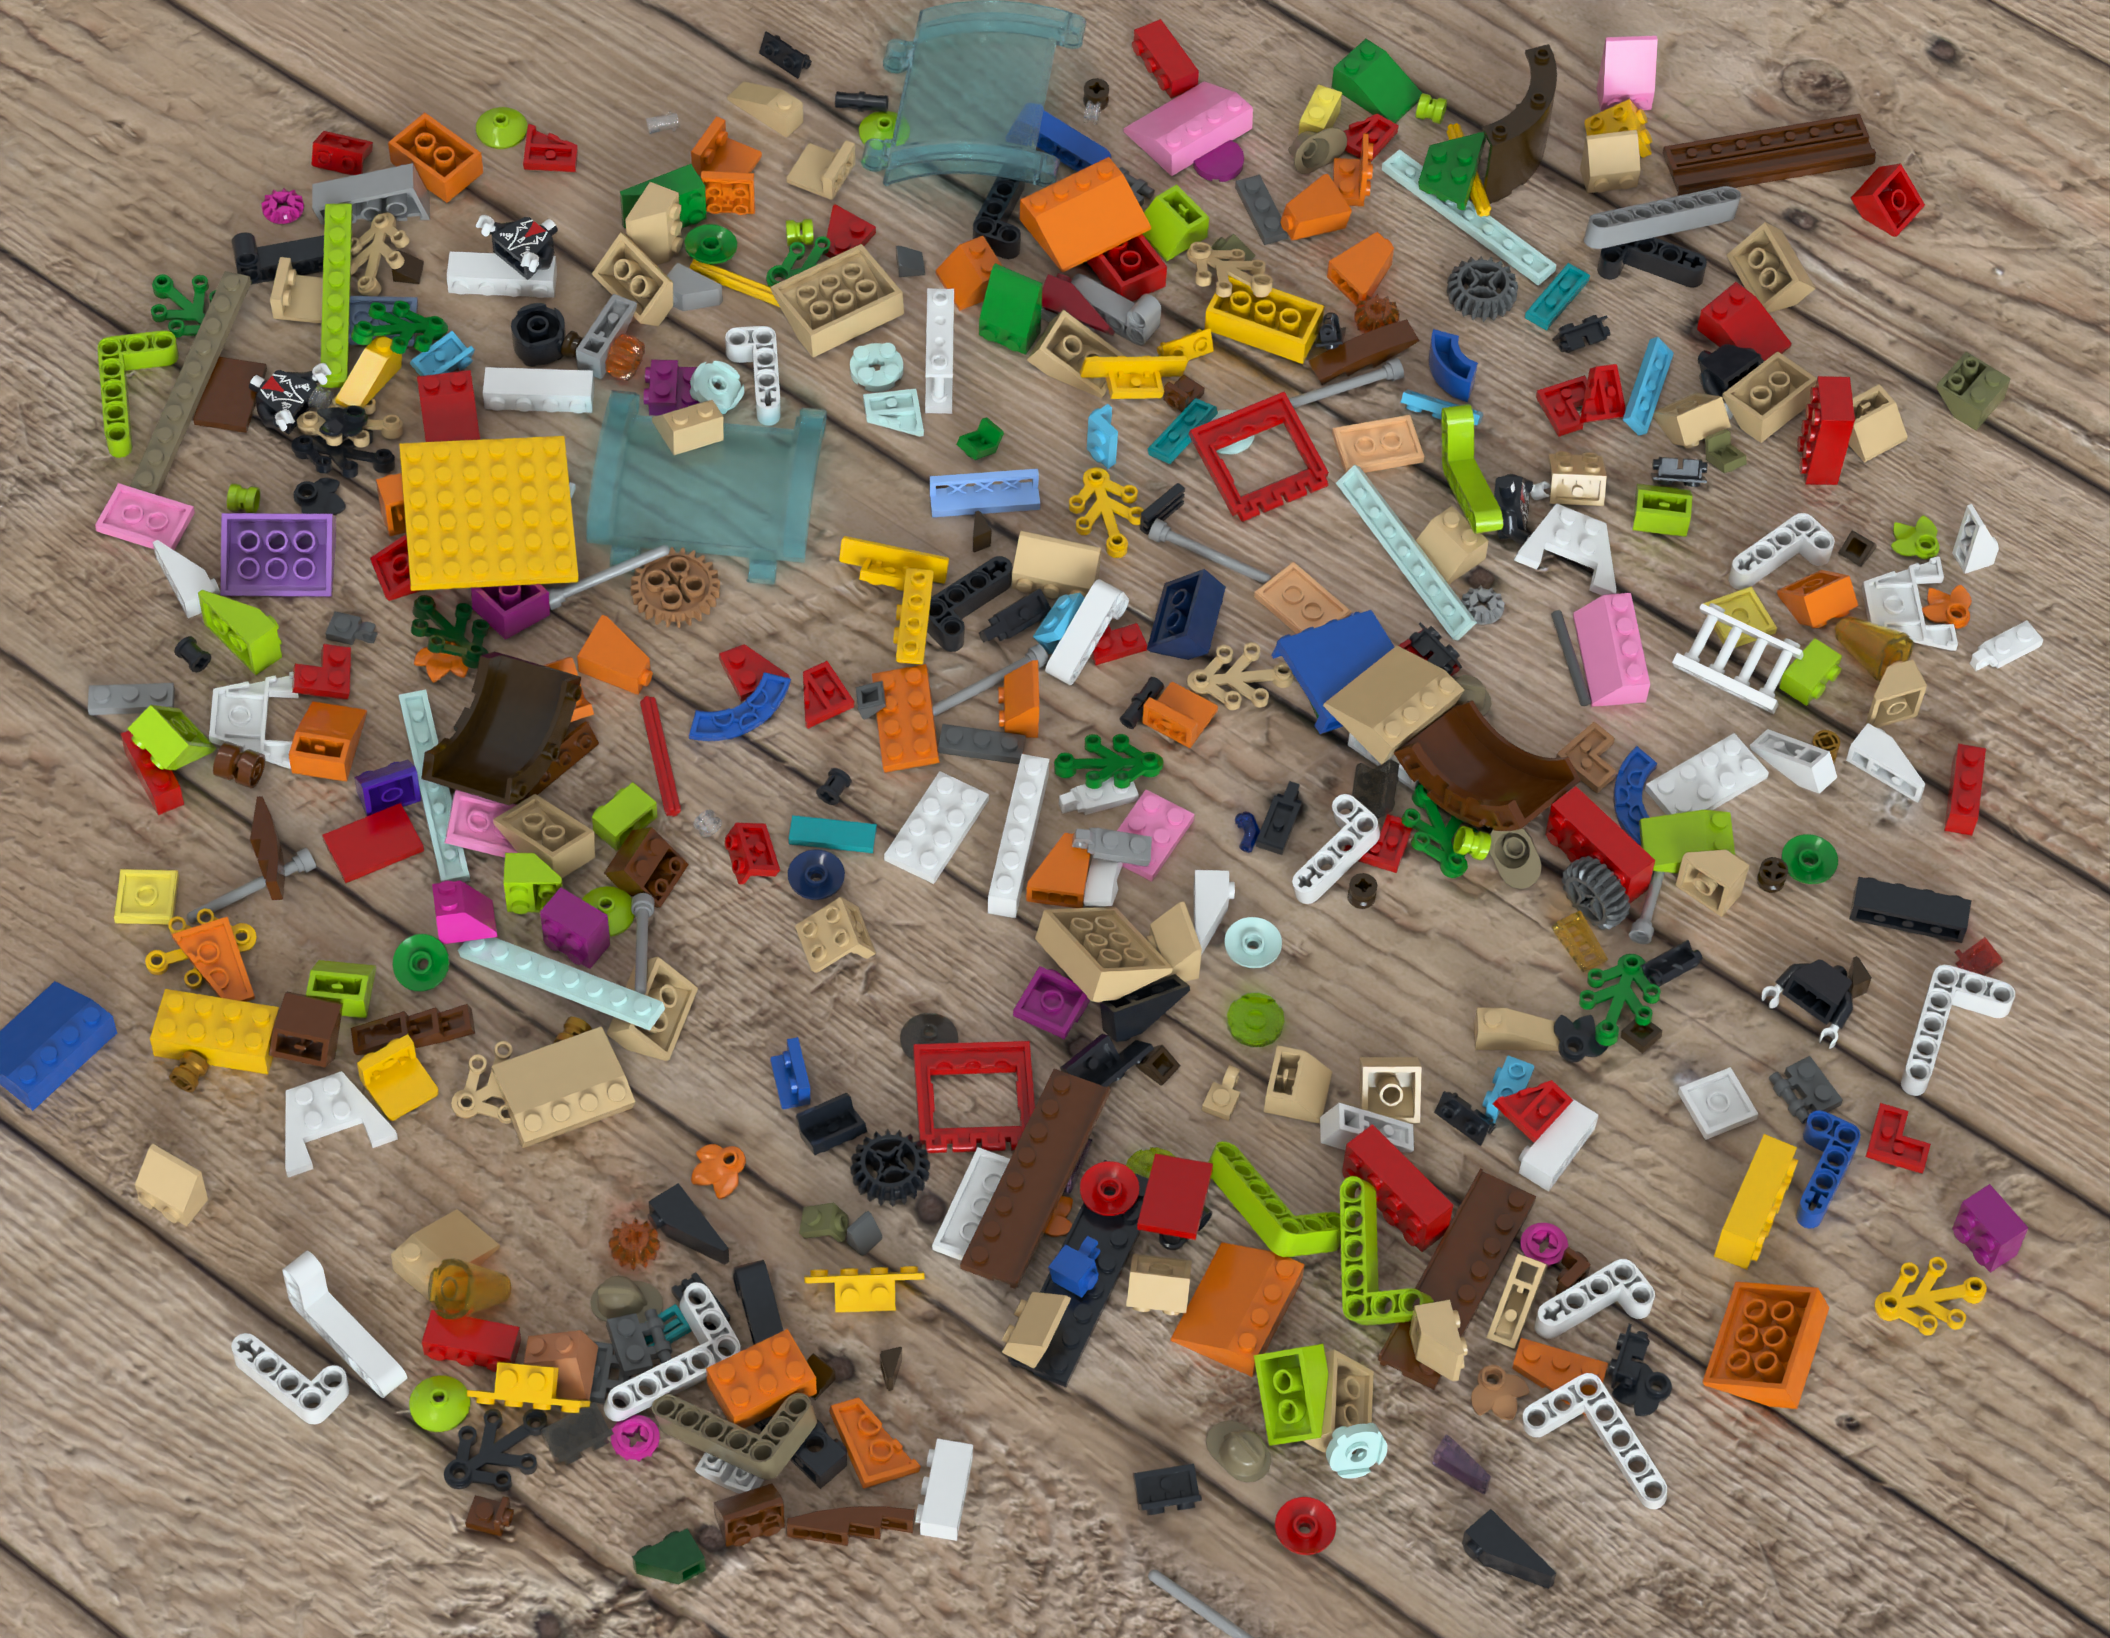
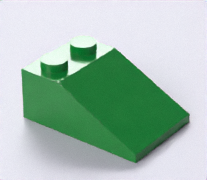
[1331,38,1422,123]
[620,164,707,229]
[979,263,1043,355]

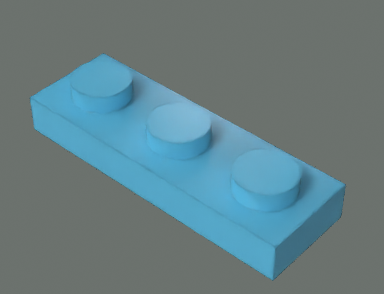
[1400,389,1484,426]

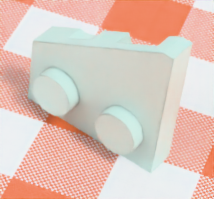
[863,389,924,437]

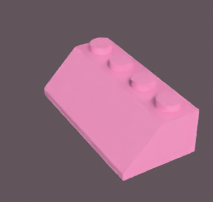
[1573,593,1650,707]

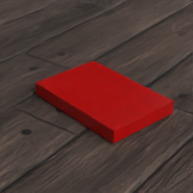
[322,803,424,884]
[1137,1153,1213,1240]

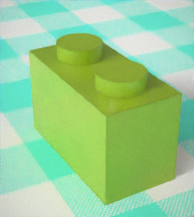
[1779,638,1842,706]
[592,782,658,851]

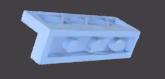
[929,469,1040,517]

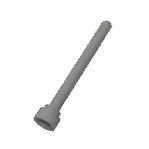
[1289,358,1404,408]
[1148,518,1271,584]
[546,545,670,610]
[933,644,1049,716]
[187,847,316,923]
[1629,871,1665,944]
[631,893,655,995]
[1148,1570,1260,1638]

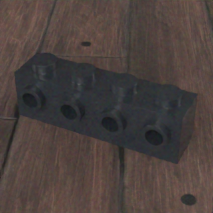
[1849,877,1972,943]

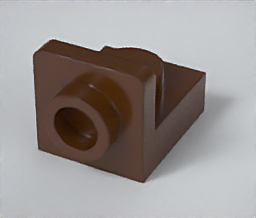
[1164,374,1205,412]
[1556,1247,1591,1295]
[465,1495,514,1537]

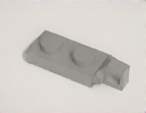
[1072,828,1152,866]

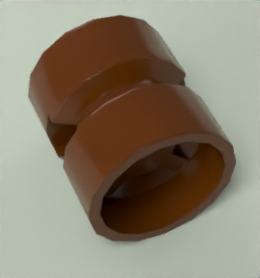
[213,741,266,789]

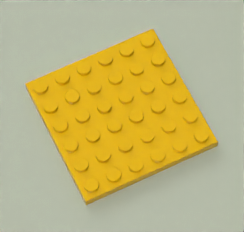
[399,436,578,591]

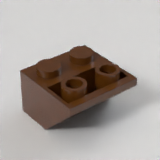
[604,827,689,908]
[269,991,343,1068]
[714,1483,785,1547]

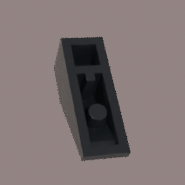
[1100,974,1190,1042]
[647,1183,729,1265]
[1462,1509,1556,1589]

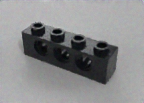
[753,1414,847,1489]

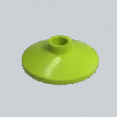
[476,107,528,149]
[859,111,911,153]
[582,886,635,937]
[409,1375,471,1432]

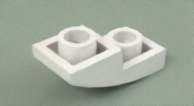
[1084,858,1123,907]
[695,1452,764,1494]

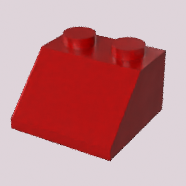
[1850,163,1925,237]

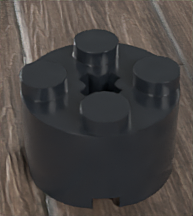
[511,303,566,367]

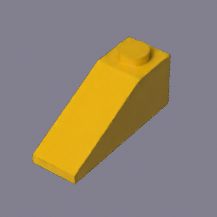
[335,335,402,408]

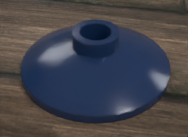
[788,849,845,900]

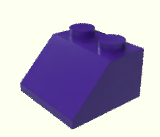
[354,759,421,816]

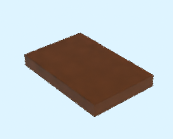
[193,356,267,433]

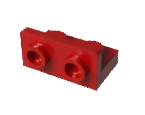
[311,131,373,175]
[725,822,780,884]

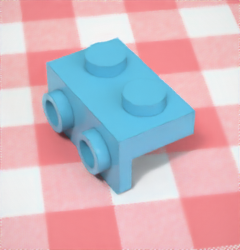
[410,331,475,376]
[1087,404,1118,469]
[1033,593,1085,654]
[1482,1056,1534,1123]

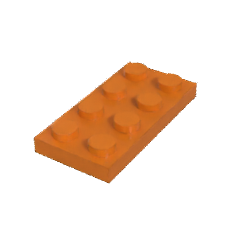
[872,664,940,773]

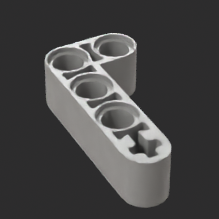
[1071,274,1161,346]

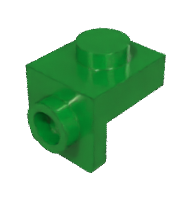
[956,417,1004,460]

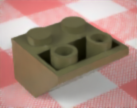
[1936,352,2011,431]

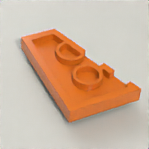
[171,917,255,1002]
[1512,1338,1608,1416]
[829,1397,921,1489]

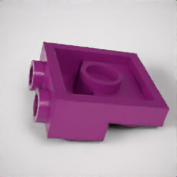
[644,359,700,416]
[1013,966,1091,1040]

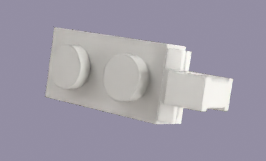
[1970,620,2043,671]
[1059,777,1139,815]

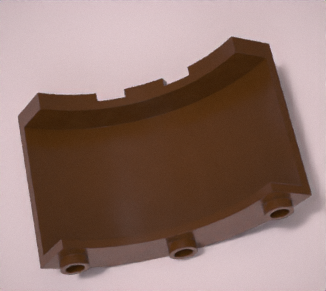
[1393,700,1581,831]

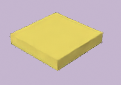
[1703,586,1777,648]
[114,869,179,925]

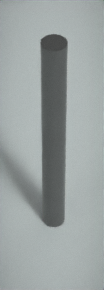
[1551,610,1591,706]

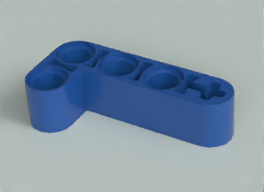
[1005,104,1112,172]
[1796,1110,1861,1229]

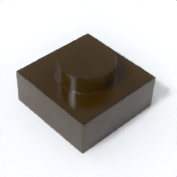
[1621,1014,1662,1054]

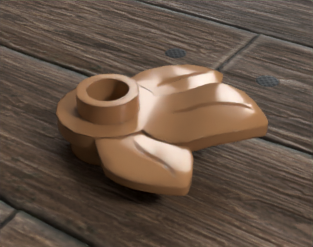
[1471,1365,1530,1420]

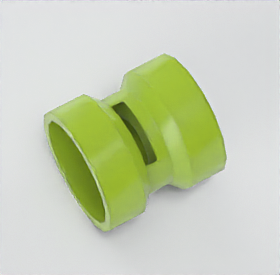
[1415,93,1447,124]
[786,219,814,247]
[227,483,261,513]
[1453,826,1491,861]

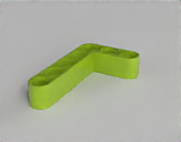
[97,330,179,458]
[1441,404,1503,534]
[1208,1141,1341,1257]
[1340,1176,1434,1326]

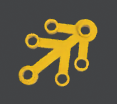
[1069,467,1144,558]
[145,908,257,989]
[1874,1257,1987,1336]

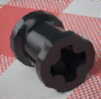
[174,636,212,673]
[816,768,852,806]

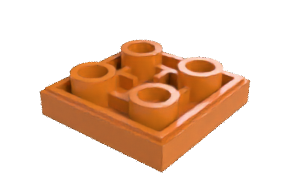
[701,171,755,215]

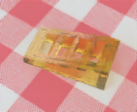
[1551,910,1608,972]

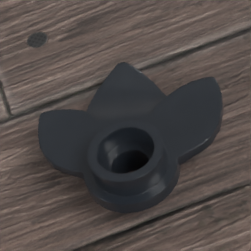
[317,405,368,437]
[293,478,346,515]
[1554,1015,1609,1062]
[1612,1361,1672,1416]

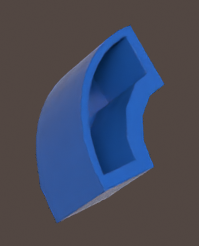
[1428,329,1478,402]

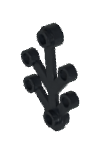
[291,429,395,478]
[444,1409,548,1492]

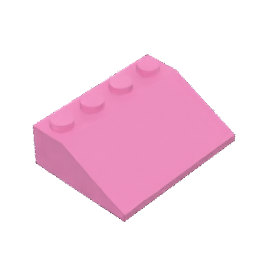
[1124,81,1253,176]

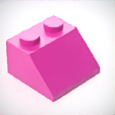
[432,880,497,944]

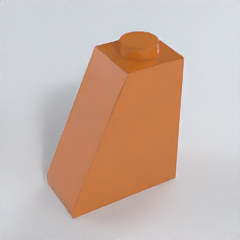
[1280,174,1352,241]
[1327,232,1394,311]
[577,615,653,695]
[1026,833,1091,908]

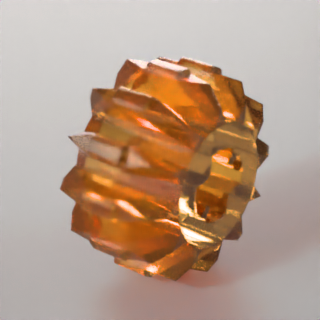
[1354,293,1400,333]
[605,334,645,381]
[609,1217,660,1271]

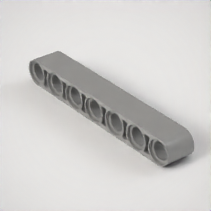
[1584,186,1741,249]

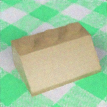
[626,182,683,265]
[1727,222,1816,313]
[592,232,673,327]
[1723,352,1817,443]
[1012,531,1101,599]
[607,957,698,1061]
[1303,1349,1374,1454]

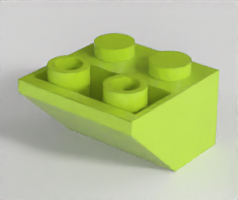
[1143,184,1209,261]
[1632,484,1693,537]
[503,853,563,914]
[306,960,376,1018]

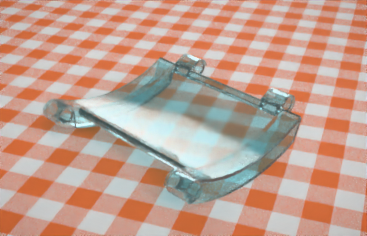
[861,0,1086,187]
[587,390,827,585]

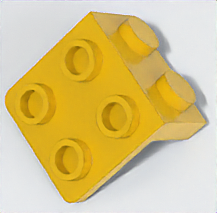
[1584,99,1652,158]
[357,1034,439,1121]

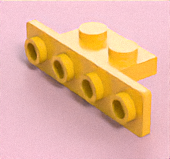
[1080,355,1188,399]
[839,536,949,591]
[893,568,934,664]
[804,1266,925,1313]
[467,1362,590,1413]

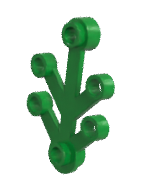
[766,236,852,287]
[151,274,216,338]
[351,301,448,354]
[1054,734,1164,789]
[1401,784,1479,878]
[1579,954,1661,1046]

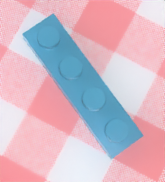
[1623,337,1674,436]

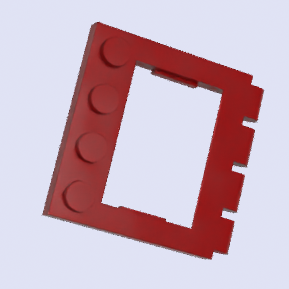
[1188,391,1329,522]
[913,1041,1035,1153]

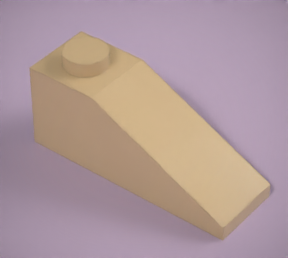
[727,82,803,138]
[1474,1007,1560,1051]
[1486,1254,1548,1349]

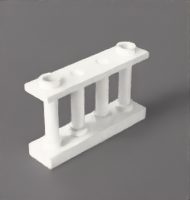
[925,288,954,414]
[1672,603,1804,714]

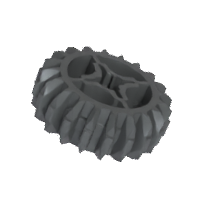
[1446,256,1518,322]
[1562,856,1631,930]

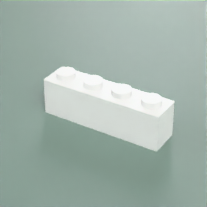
[447,251,557,298]
[483,367,594,413]

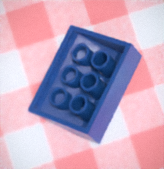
[0,981,117,1111]

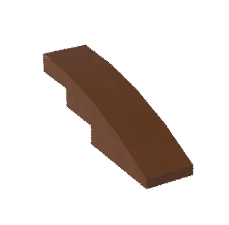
[1308,319,1420,385]
[250,796,285,900]
[351,1004,475,1055]
[787,1506,915,1546]

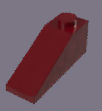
[1042,273,1115,336]

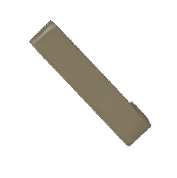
[652,1393,817,1480]

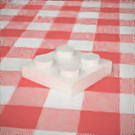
[1678,1067,1758,1140]

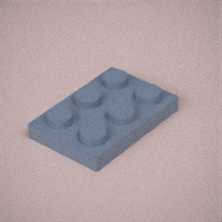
[349,296,418,346]

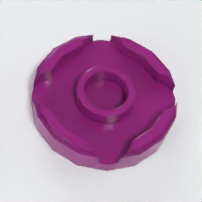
[1193,140,1244,182]

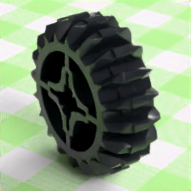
[850,1129,930,1207]

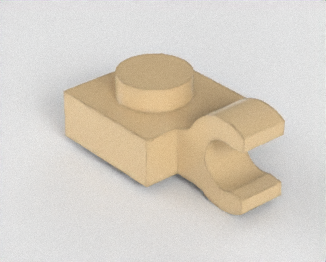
[1202,1065,1240,1121]

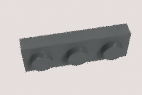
[1235,174,1289,245]
[938,724,1026,764]

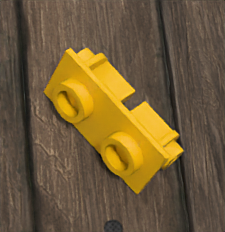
[1157,328,1214,361]

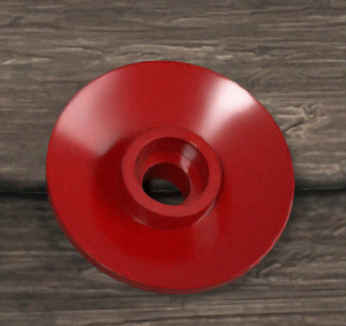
[1080,1161,1139,1216]
[1275,1497,1336,1555]

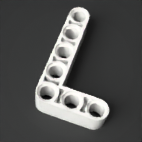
[1901,964,2015,1096]
[282,1251,407,1398]
[604,1282,741,1422]
[1523,1373,1667,1509]

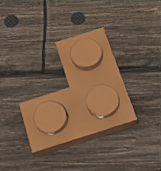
[1556,721,1617,793]

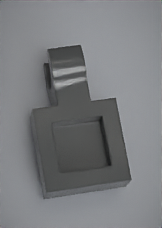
[325,611,378,645]

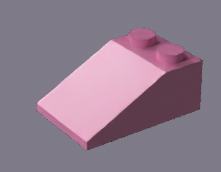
[1596,36,1658,112]

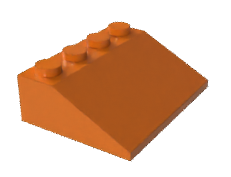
[1020,157,1151,273]
[1171,1242,1305,1377]
[1703,1282,1829,1409]

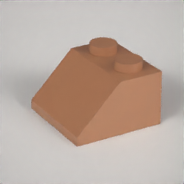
[523,1330,598,1401]

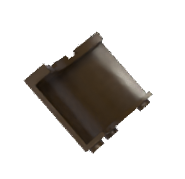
[1480,44,1557,204]
[421,651,582,806]

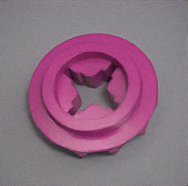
[261,188,304,224]
[1520,1223,1568,1268]
[611,1415,660,1462]

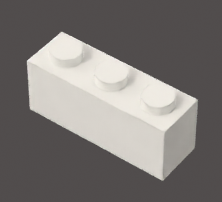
[1518,1099,1599,1192]
[915,1439,973,1541]

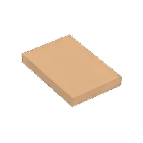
[1332,415,1424,473]
[1254,562,1352,634]

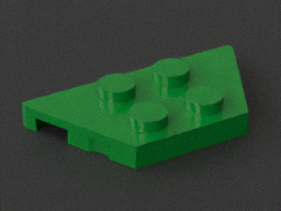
[1418,132,1486,211]

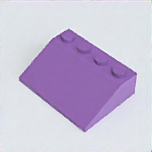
[220,513,336,597]

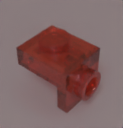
[1954,937,2004,976]

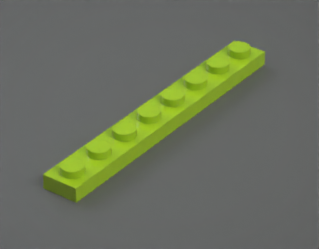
[320,204,353,388]

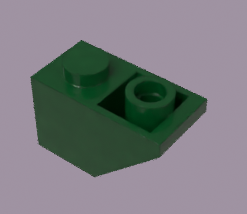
[632,1528,706,1585]

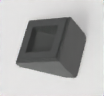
[896,246,925,277]
[856,681,886,720]
[847,1211,882,1256]

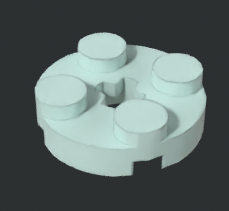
[850,343,903,392]
[690,361,744,414]
[1326,1423,1387,1479]

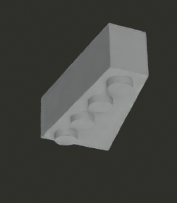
[312,163,430,225]

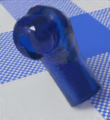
[1235,811,1260,853]

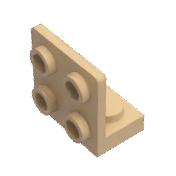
[787,140,855,200]
[270,257,323,324]
[1548,451,1607,506]
[795,897,876,973]

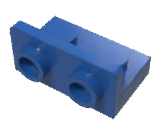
[770,1037,810,1109]

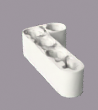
[725,326,781,426]
[1729,513,1835,590]
[1045,579,1129,685]
[1292,794,1380,904]
[1535,1259,1655,1339]
[231,1333,349,1425]

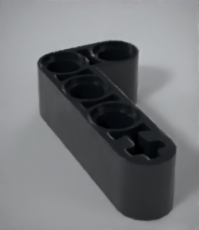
[973,160,1026,259]
[231,232,324,285]
[1597,237,1707,288]
[927,556,1012,652]
[732,1260,784,1345]

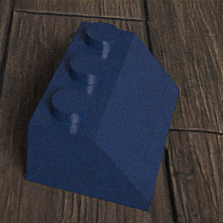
[1147,569,1226,660]

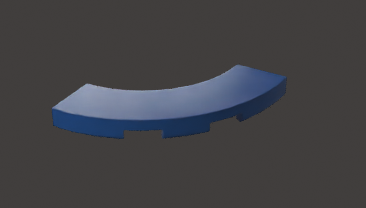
[689,672,791,741]
[1613,746,1657,846]

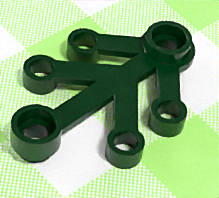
[411,595,489,669]

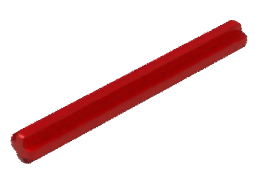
[640,696,681,817]

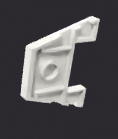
[1514,503,1617,596]
[1862,557,1958,651]
[209,672,299,769]
[285,1071,398,1178]

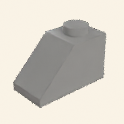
[667,263,723,311]

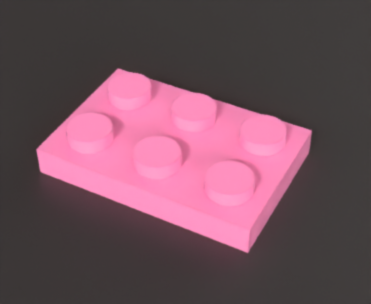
[95,483,195,550]
[444,790,518,858]
[1117,790,1195,882]

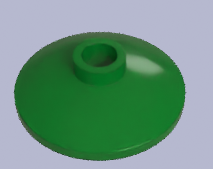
[685,224,737,264]
[1781,834,1838,884]
[392,934,449,992]

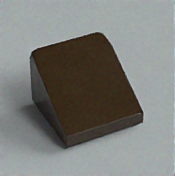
[392,250,424,284]
[972,510,992,552]
[1838,530,1877,567]
[1848,956,1872,998]
[1136,1045,1181,1086]
[880,1347,902,1391]
[807,1353,836,1401]

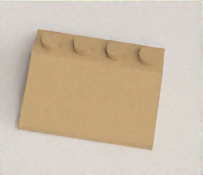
[770,244,904,357]
[1323,646,1464,765]
[1035,907,1173,1002]
[491,1026,635,1149]

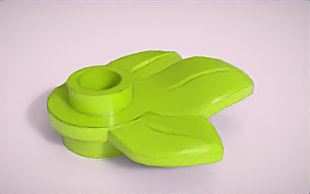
[1891,515,1940,559]

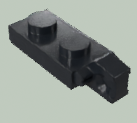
[978,588,1051,643]
[1256,781,1302,855]

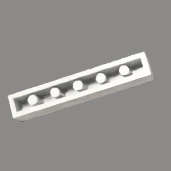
[988,754,1049,918]

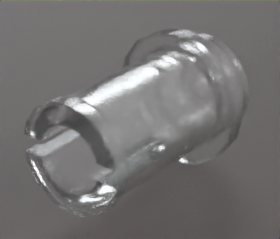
[646,111,680,134]

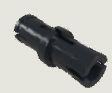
[835,91,889,112]
[1119,677,1164,729]

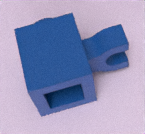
[1048,1236,1100,1298]

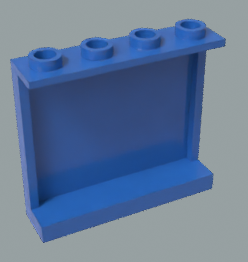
[1271,610,1394,734]

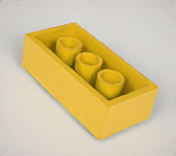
[1204,275,1325,364]
[150,989,279,1075]
[1714,1134,1799,1270]

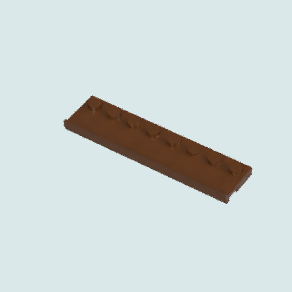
[1663,113,1876,196]
[960,1069,1111,1289]
[1378,1168,1536,1390]

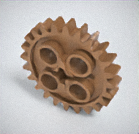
[630,547,720,628]

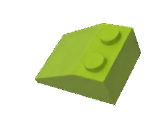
[198,590,282,675]
[127,705,217,770]
[1639,810,1735,873]
[1254,1344,1328,1446]

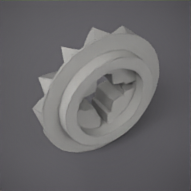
[1461,585,1505,625]

